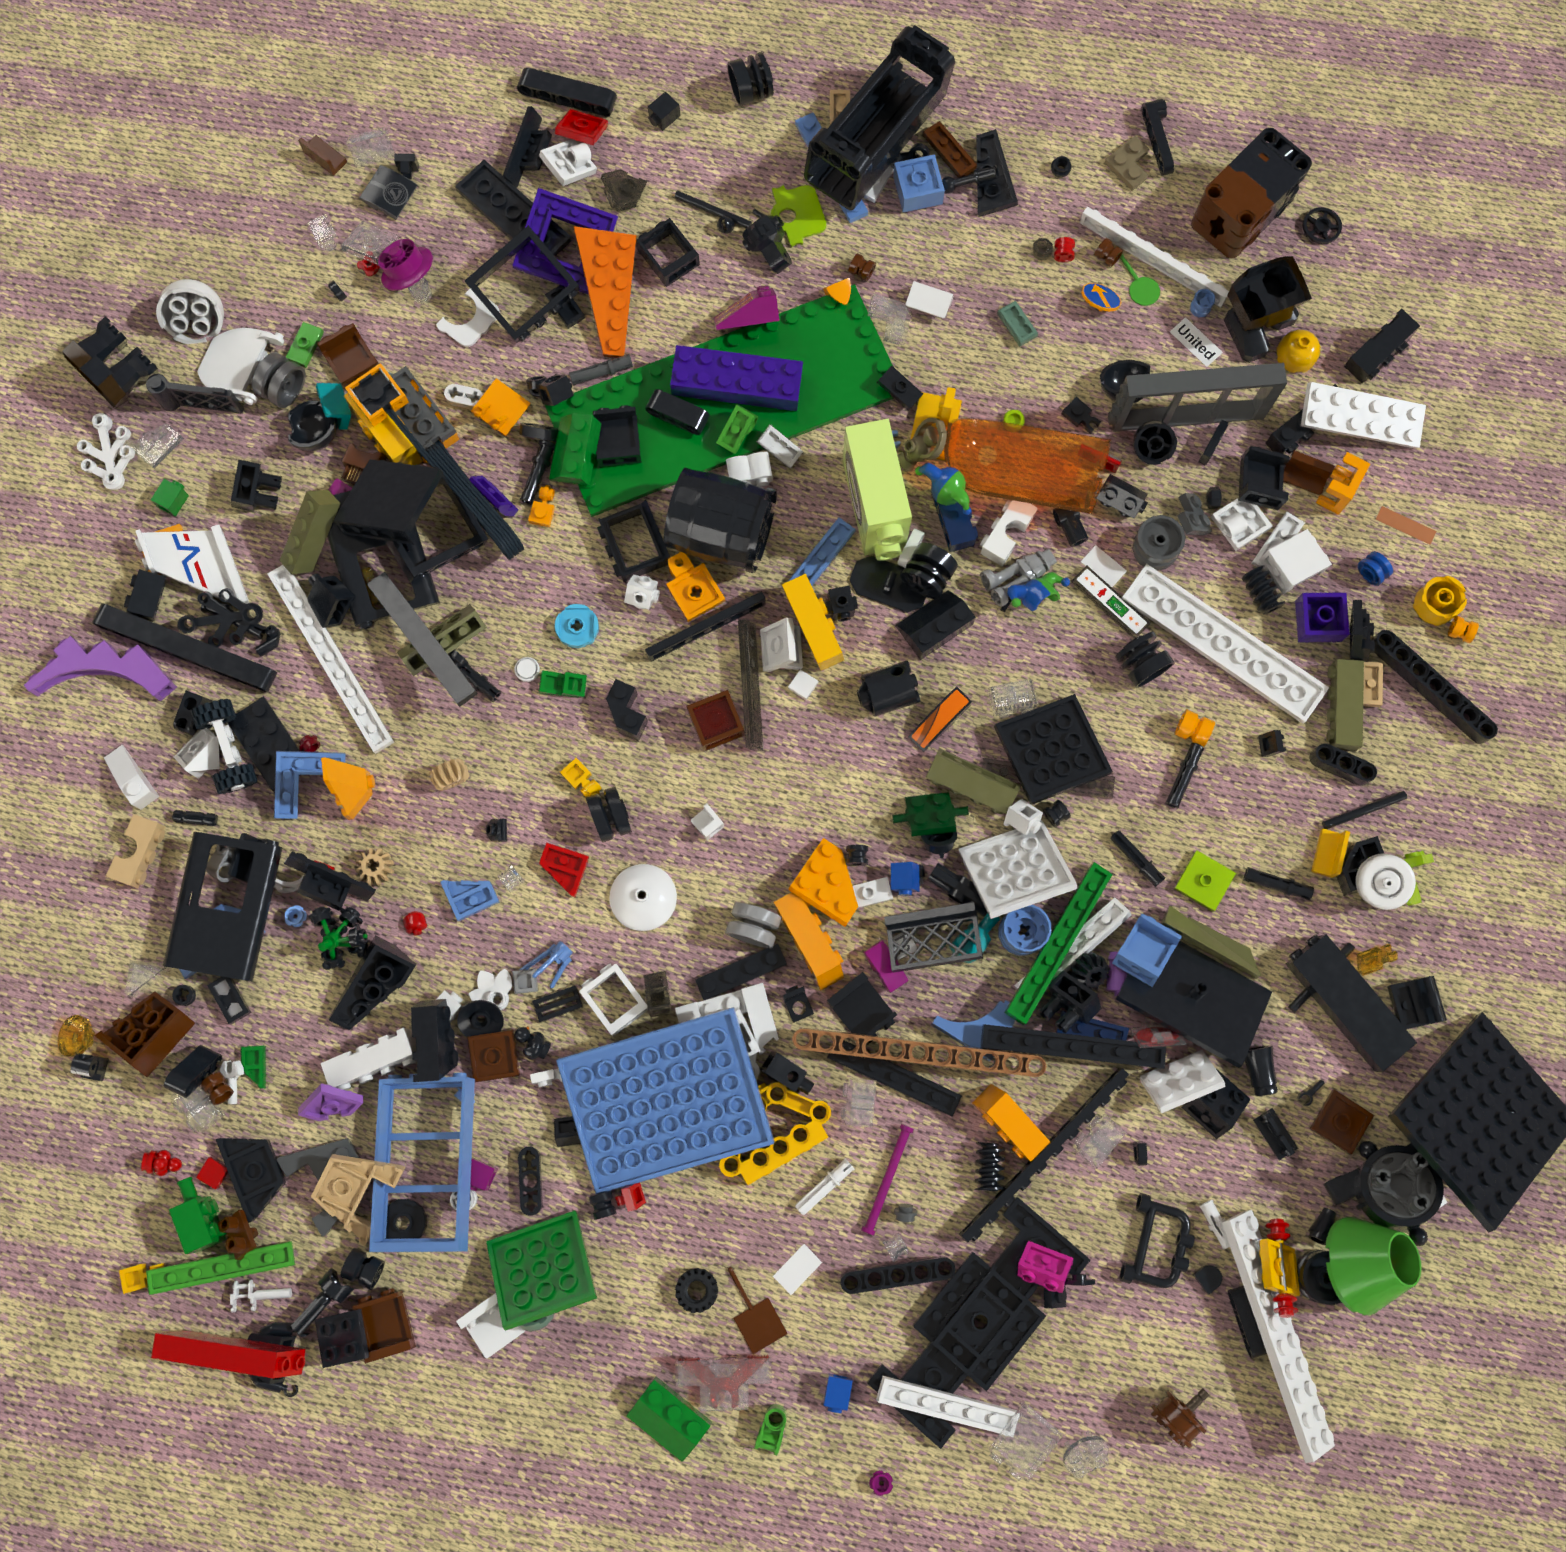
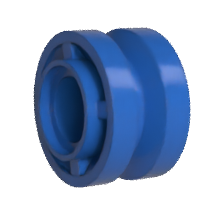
[1357,551,1393,586]

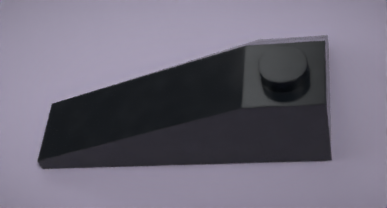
[329,935,416,1030]

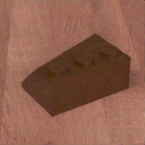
[94,991,195,1078]

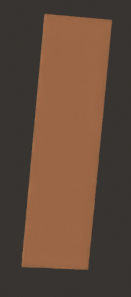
[1376,506,1437,545]

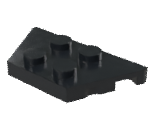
[216,1138,286,1223]

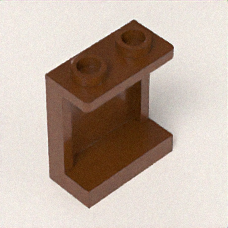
[317,323,379,392]
[352,1288,416,1364]

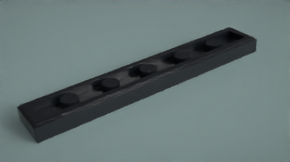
[645,591,766,662]
[827,1040,962,1117]

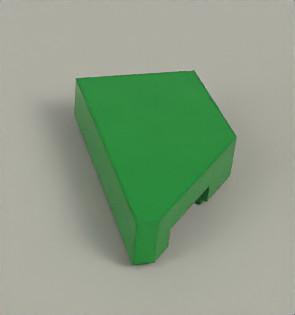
[241,1045,266,1089]

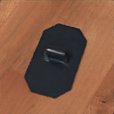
[849,556,926,613]

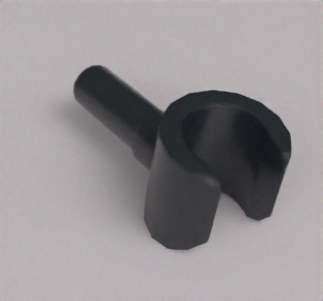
[1297,1080,1325,1106]

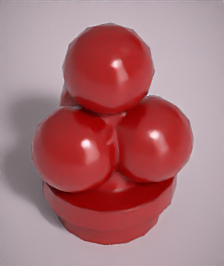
[141,1150,182,1176]

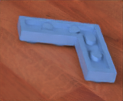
[274,751,346,819]

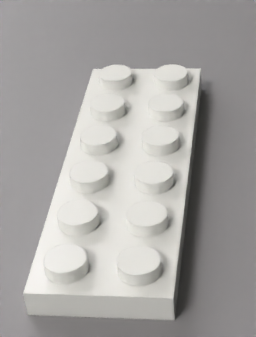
[1301,382,1426,448]

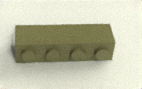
[279,490,340,575]
[1326,659,1364,751]
[926,748,1021,814]

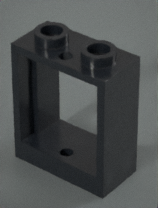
[636,218,700,287]

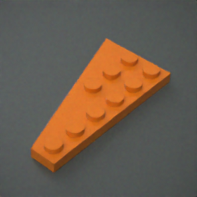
[574,226,636,358]

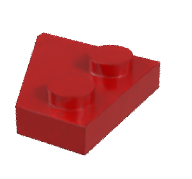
[539,842,590,898]

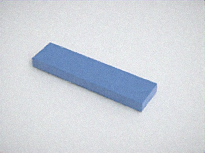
[788,517,856,586]

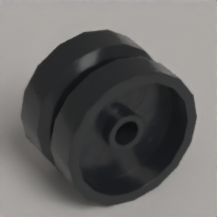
[586,786,632,843]
[1297,1249,1342,1305]

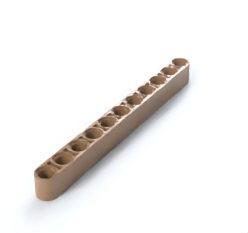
[792,1028,1046,1077]

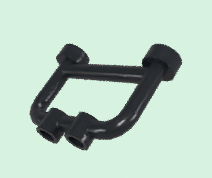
[1119,1193,1195,1288]

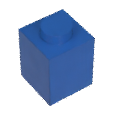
[891,862,920,896]
[823,1373,853,1413]

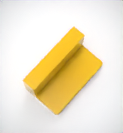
[1311,829,1350,878]

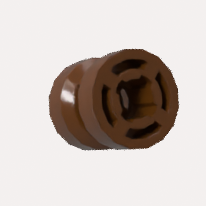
[1094,238,1123,268]
[848,253,876,282]
[201,1072,234,1105]

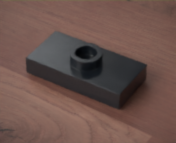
[877,366,923,411]

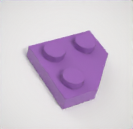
[298,1083,363,1121]

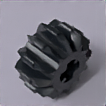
[1070,952,1110,991]

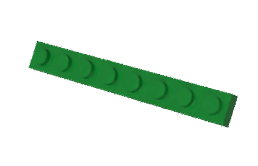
[1004,862,1113,1025]

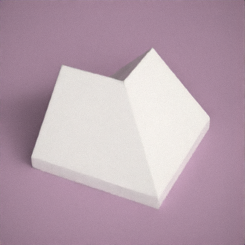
[174,728,220,779]

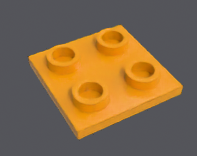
[471,378,531,437]

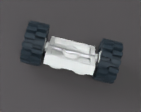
[191,699,258,794]

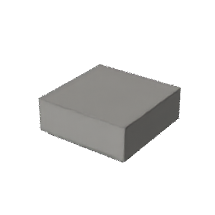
[512,968,538,994]

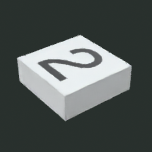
[887,931,917,961]

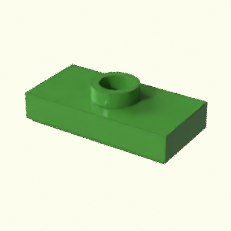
[286,322,324,368]

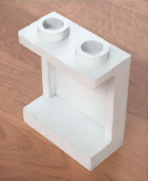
[1259,529,1332,595]

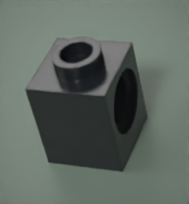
[536,374,574,406]

